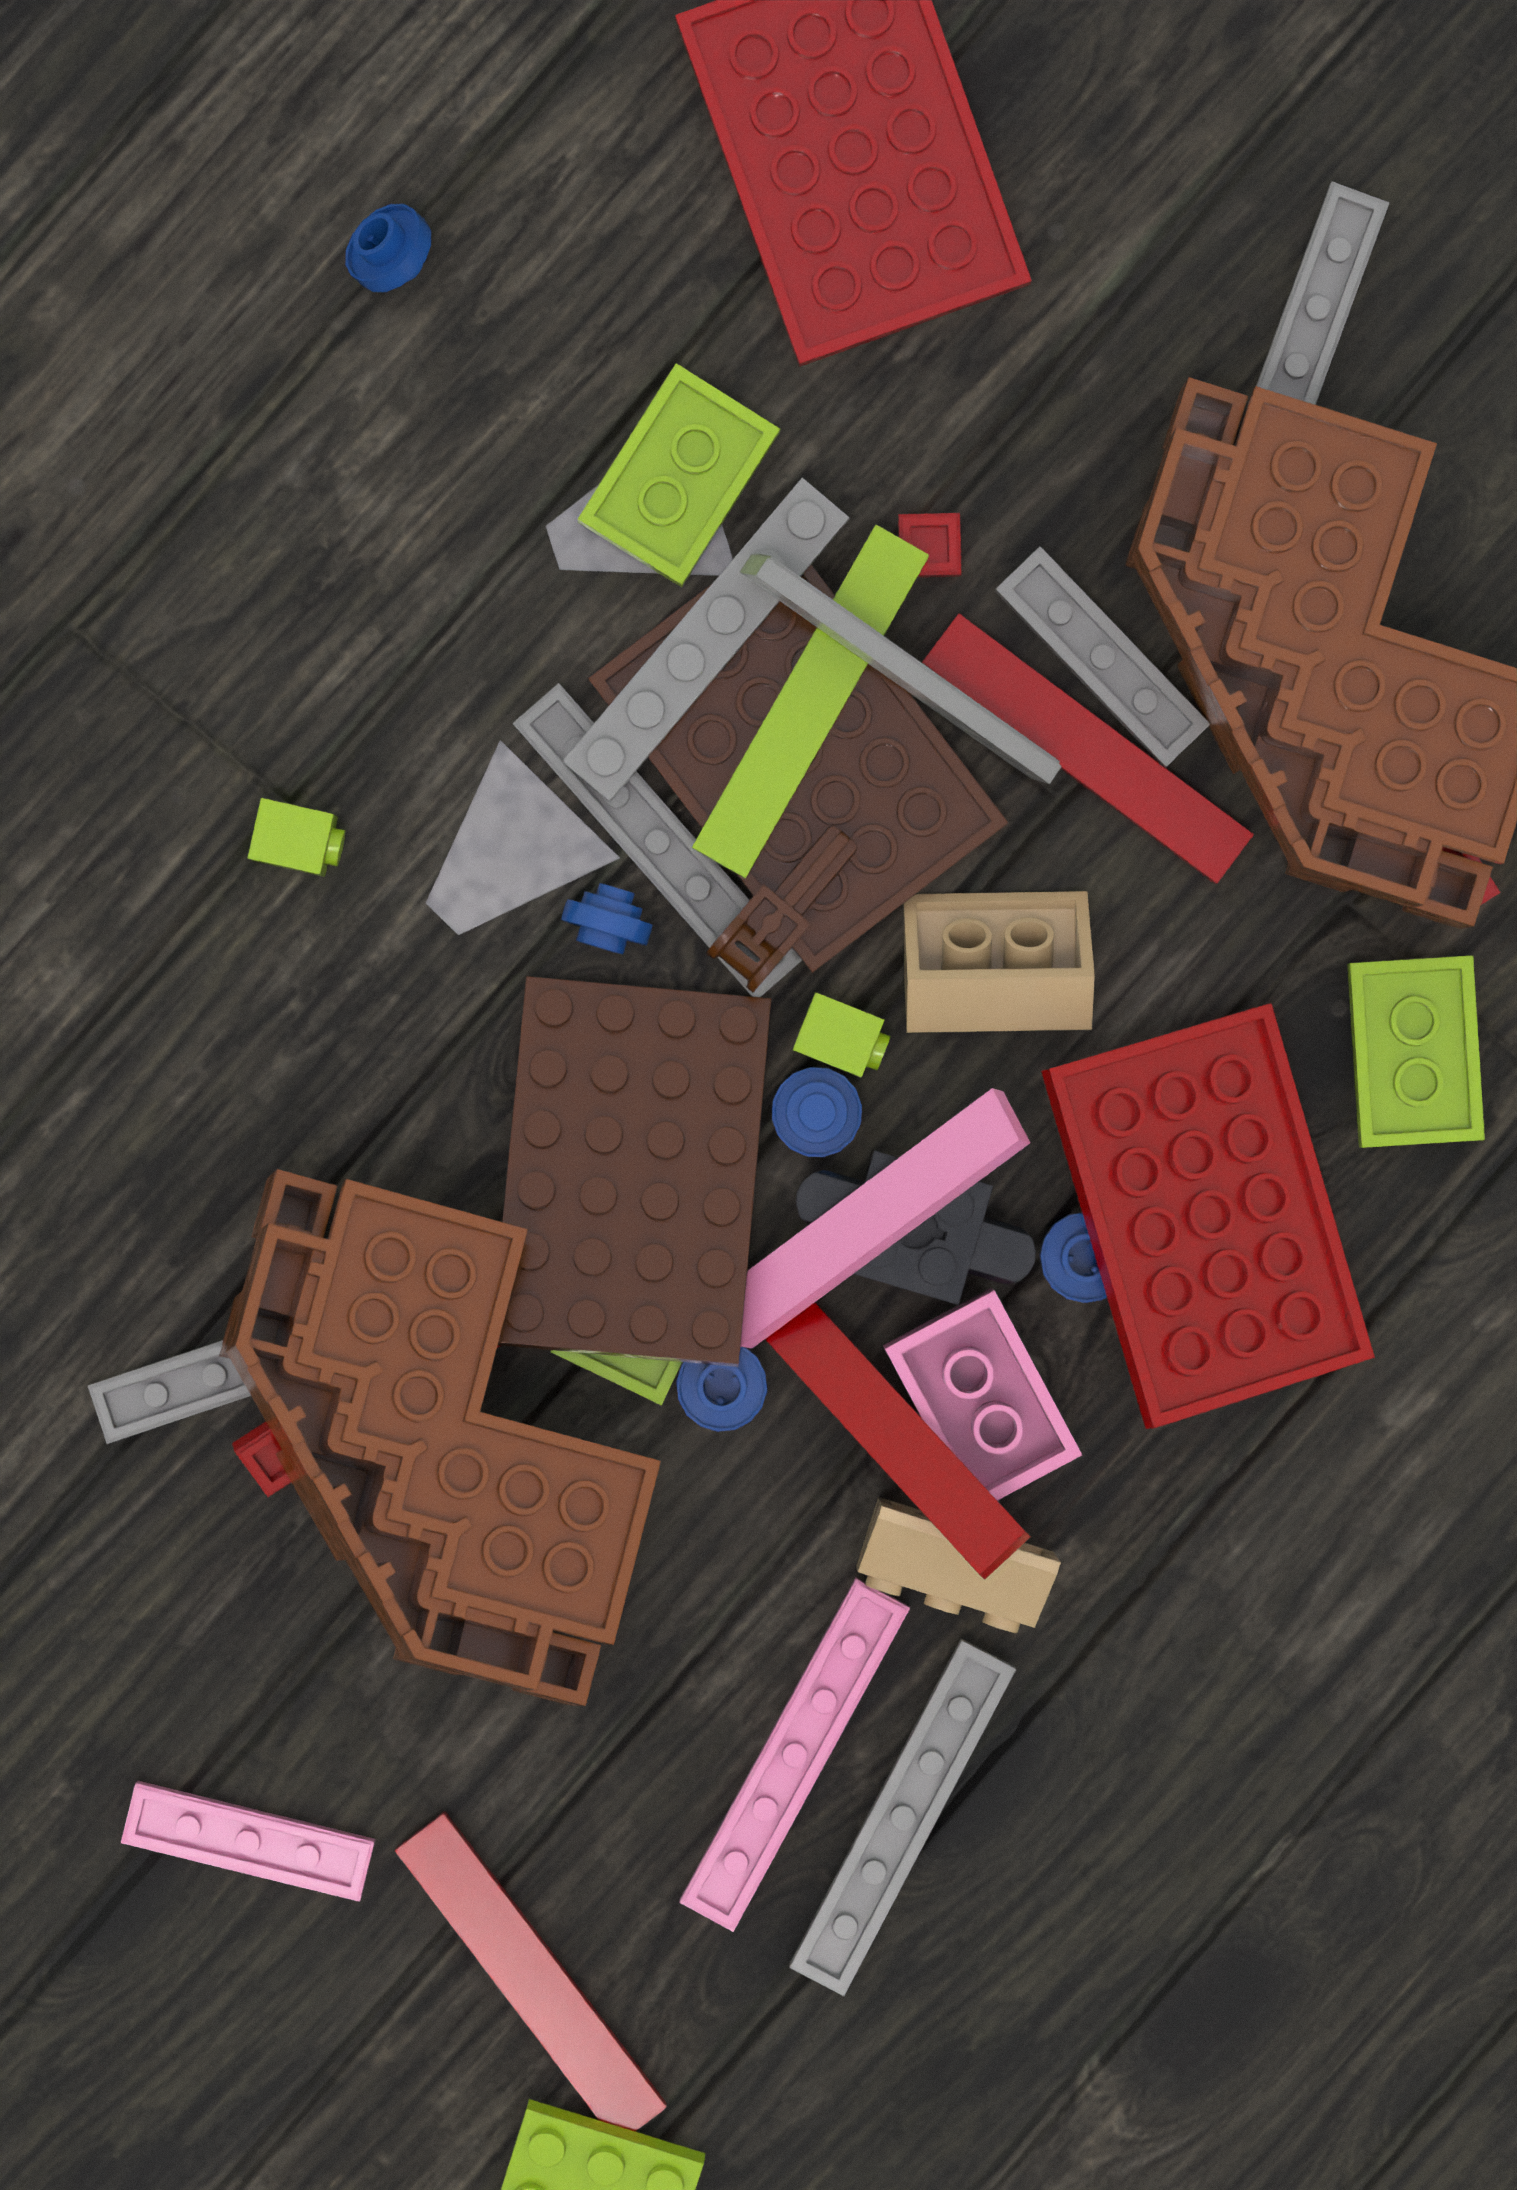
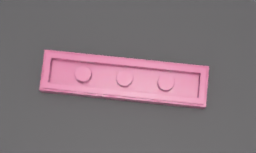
[121,1781,376,1902]

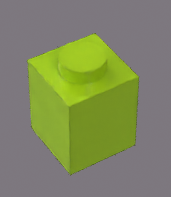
[248,798,346,877]
[792,993,891,1078]

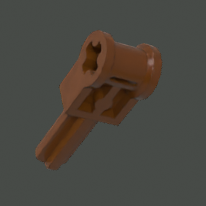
[706,826,857,993]

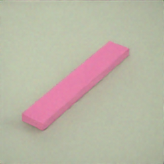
[740,1088,1030,1349]
[679,1577,910,1932]

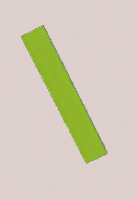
[692,525,929,879]

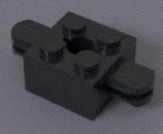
[796,1150,1036,1305]

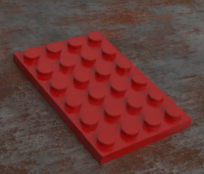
[675,0,1032,367]
[1041,1003,1375,1429]

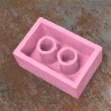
[883,1288,1082,1500]

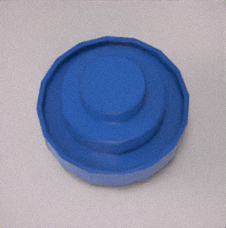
[345,204,431,292]
[561,883,653,955]
[772,1067,862,1157]
[1039,1212,1107,1303]
[676,1347,767,1432]

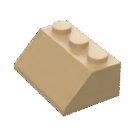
[903,891,1095,1033]
[856,1496,1061,1633]

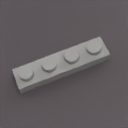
[995,547,1210,767]

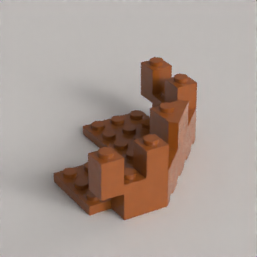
[1125,377,1517,929]
[219,1169,661,1706]

